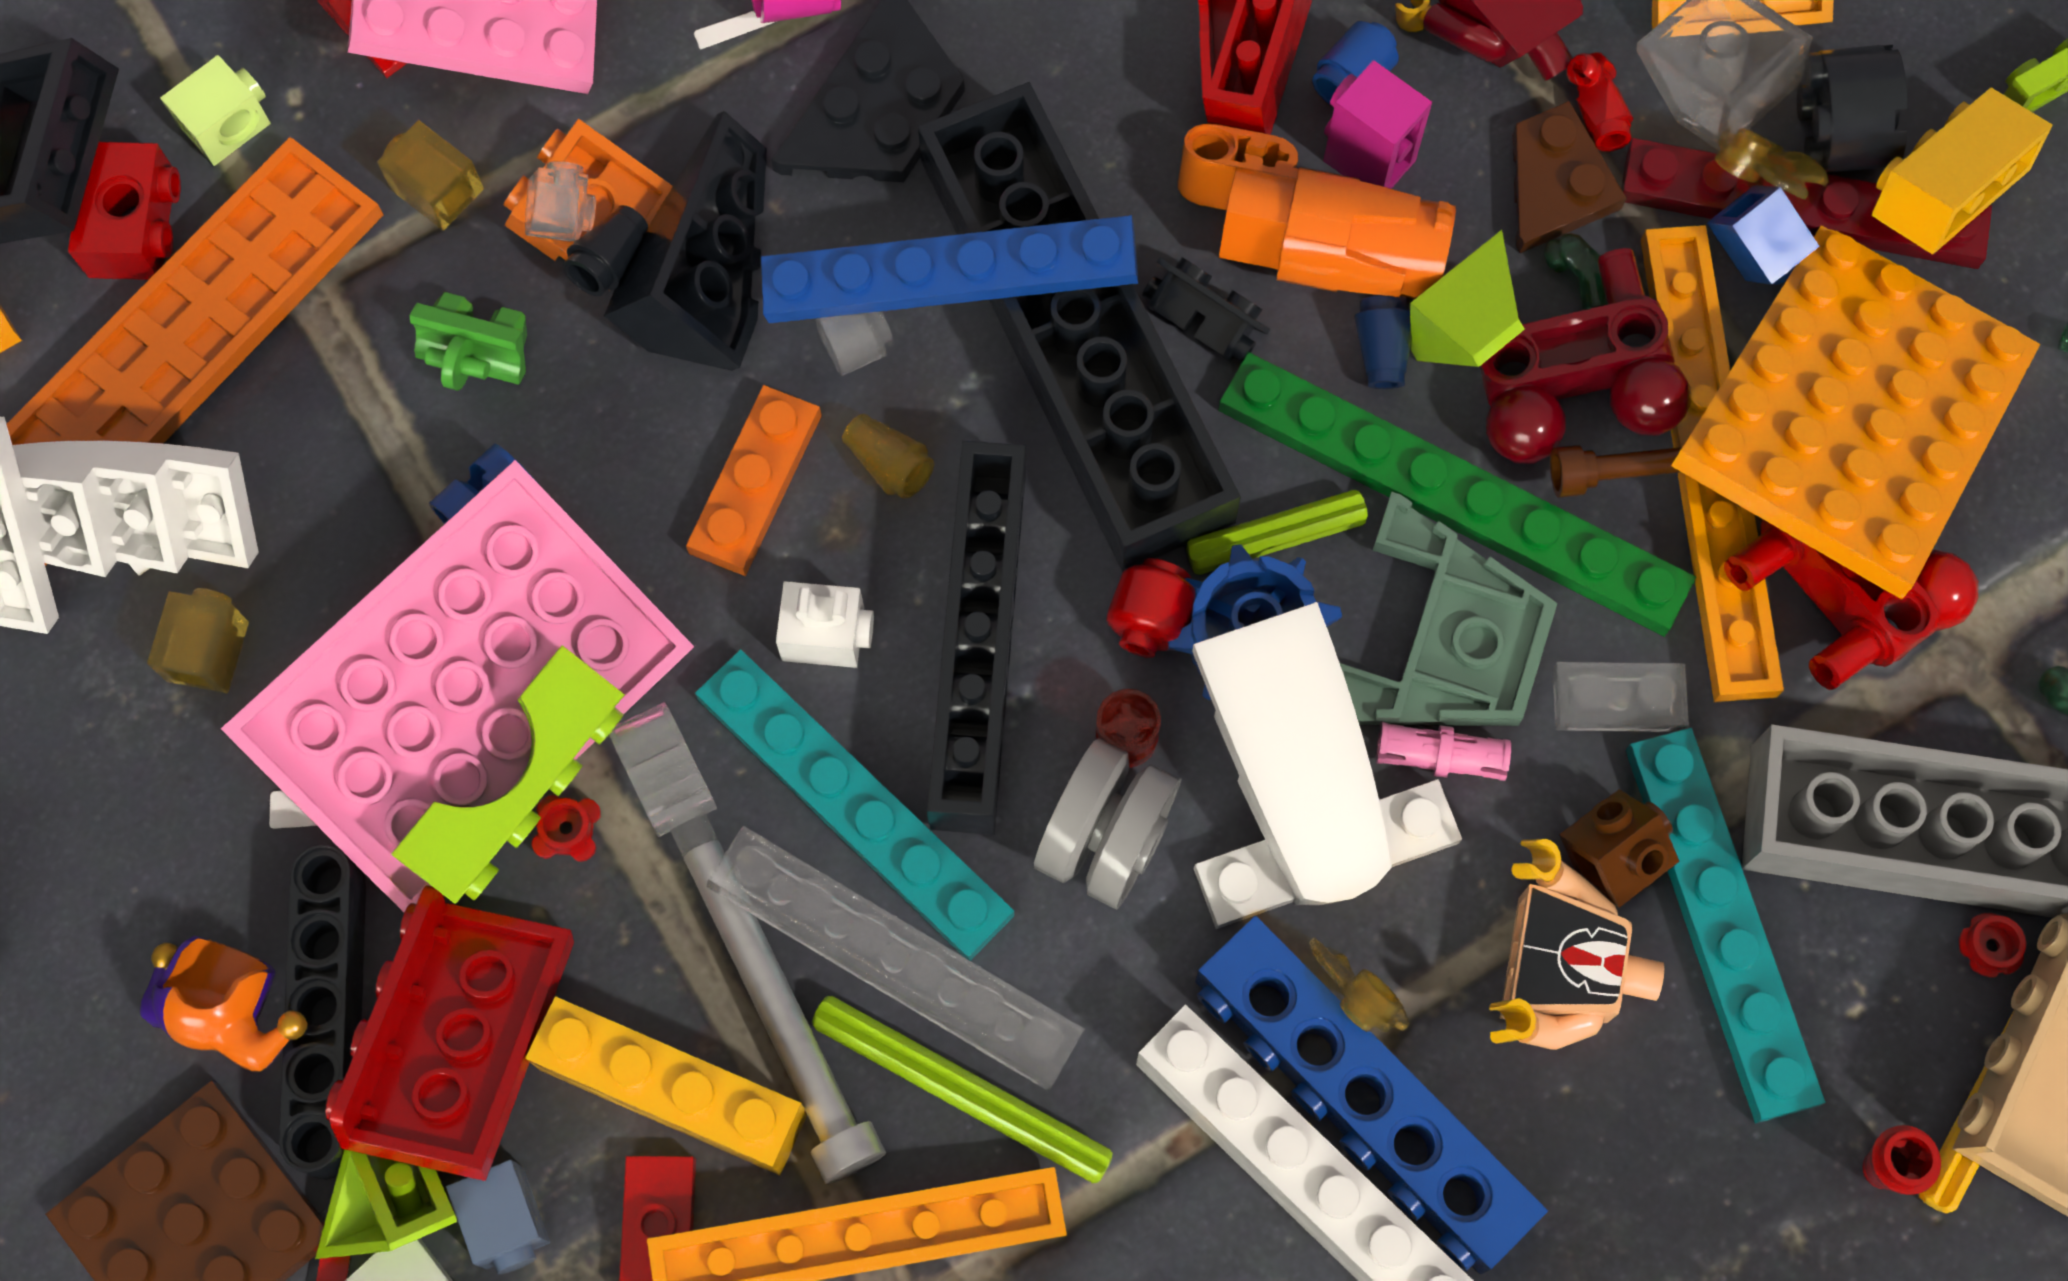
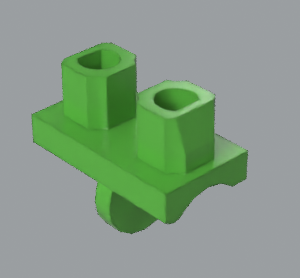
[409,292,527,391]

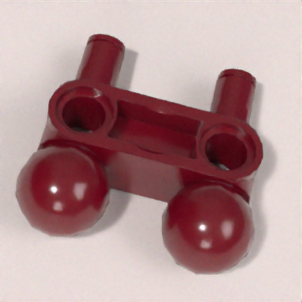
[1480,248,1692,464]

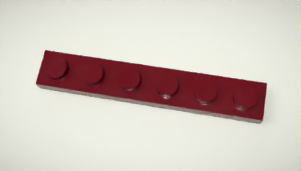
[1621,138,1992,269]

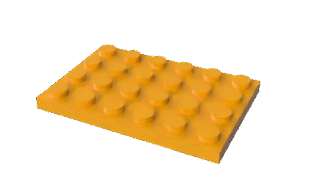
[1671,225,2040,600]

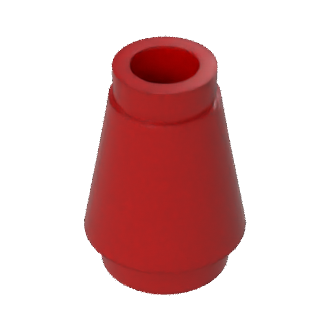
[1862,1125,1941,1195]

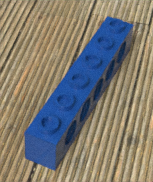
[1195,915,1548,1275]

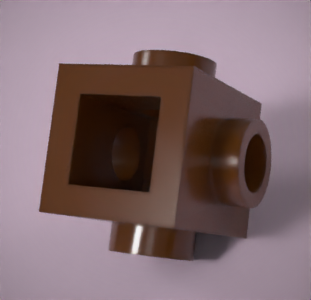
[1559,789,1680,908]

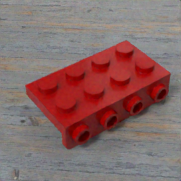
[325,885,574,1181]

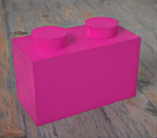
[1323,60,1432,189]

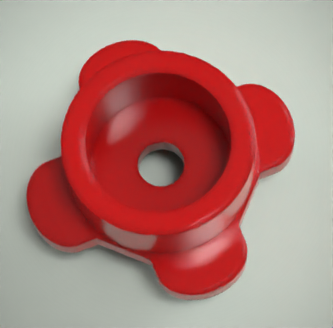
[531,795,601,862]

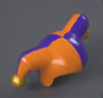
[140,936,308,1071]

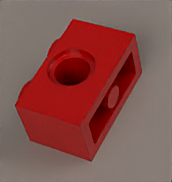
[68,142,181,280]

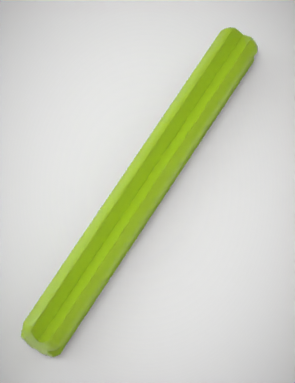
[812,996,1113,1183]

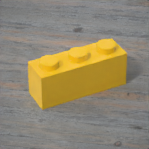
[1871,88,2053,255]

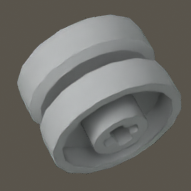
[1034,738,1181,910]

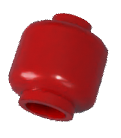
[1106,558,1196,658]

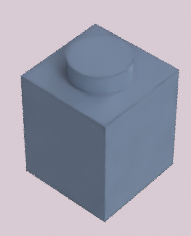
[446,1160,551,1275]

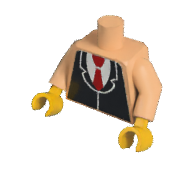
[1489,839,1664,1050]

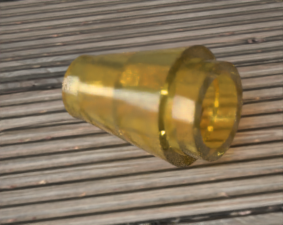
[842,414,934,499]

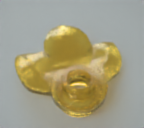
[1715,128,1829,200]
[1310,937,1410,1032]

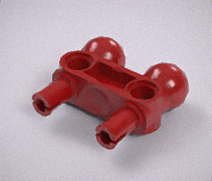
[1724,520,1979,690]

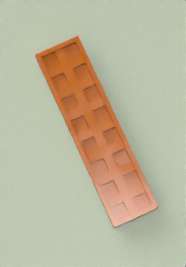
[7,137,384,566]

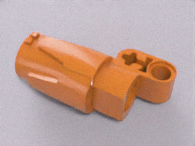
[1178,124,1456,299]

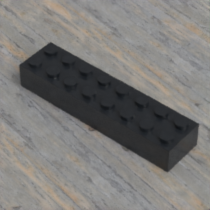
[918,81,1241,572]

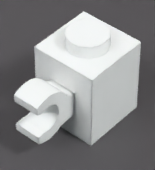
[776,581,874,668]

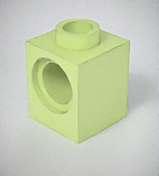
[160,55,271,166]

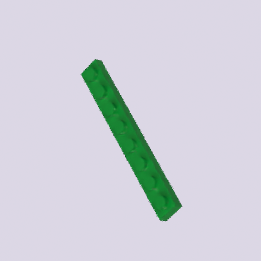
[1218,352,1696,637]

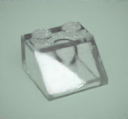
[1636,0,1812,153]

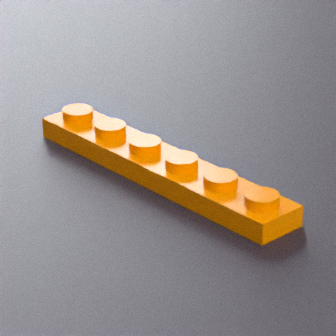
[647,1167,1067,1281]

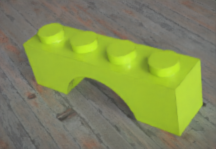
[391,645,625,904]

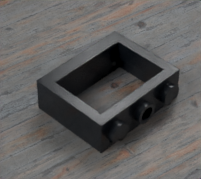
[0,38,119,244]

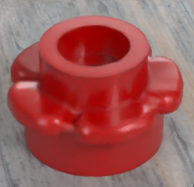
[1958,913,2026,978]

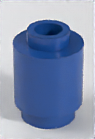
[1312,21,1399,107]

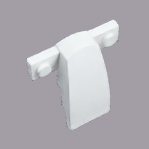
[0,416,259,634]
[1192,602,1462,929]

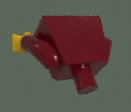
[1395,0,1583,81]

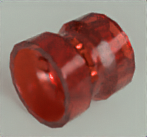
[1095,689,1161,768]

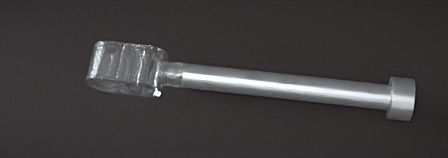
[609,702,886,1184]

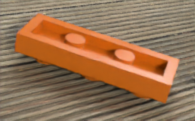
[686,385,822,577]

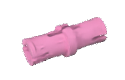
[1376,722,1511,781]

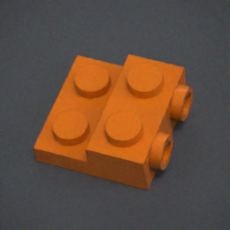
[503,118,673,291]

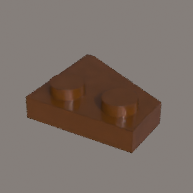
[1512,101,1627,253]

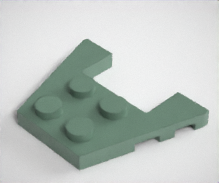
[1340,492,1558,726]

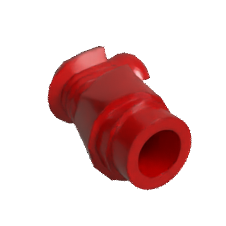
[1567,52,1634,151]

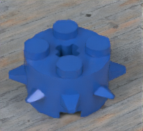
[1168,544,1342,700]

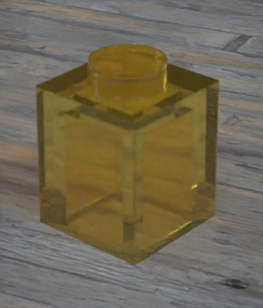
[377,120,484,231]
[147,588,249,693]

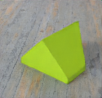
[1410,230,1525,367]
[315,1149,457,1259]

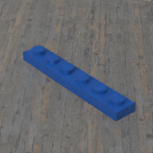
[761,215,1138,323]

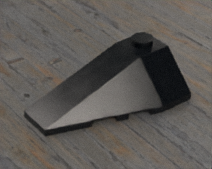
[604,111,767,371]

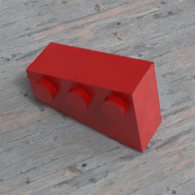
[1198,0,1312,135]

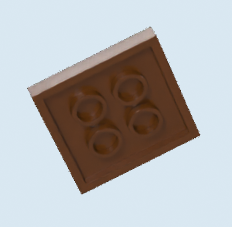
[45,1080,325,1281]

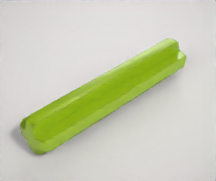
[1186,490,1368,575]

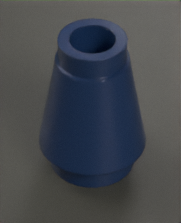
[1354,295,1412,389]

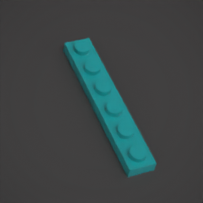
[695,649,1015,962]
[1625,728,1826,1124]

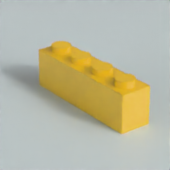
[525,996,807,1176]

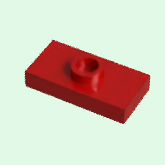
[619,1156,696,1281]

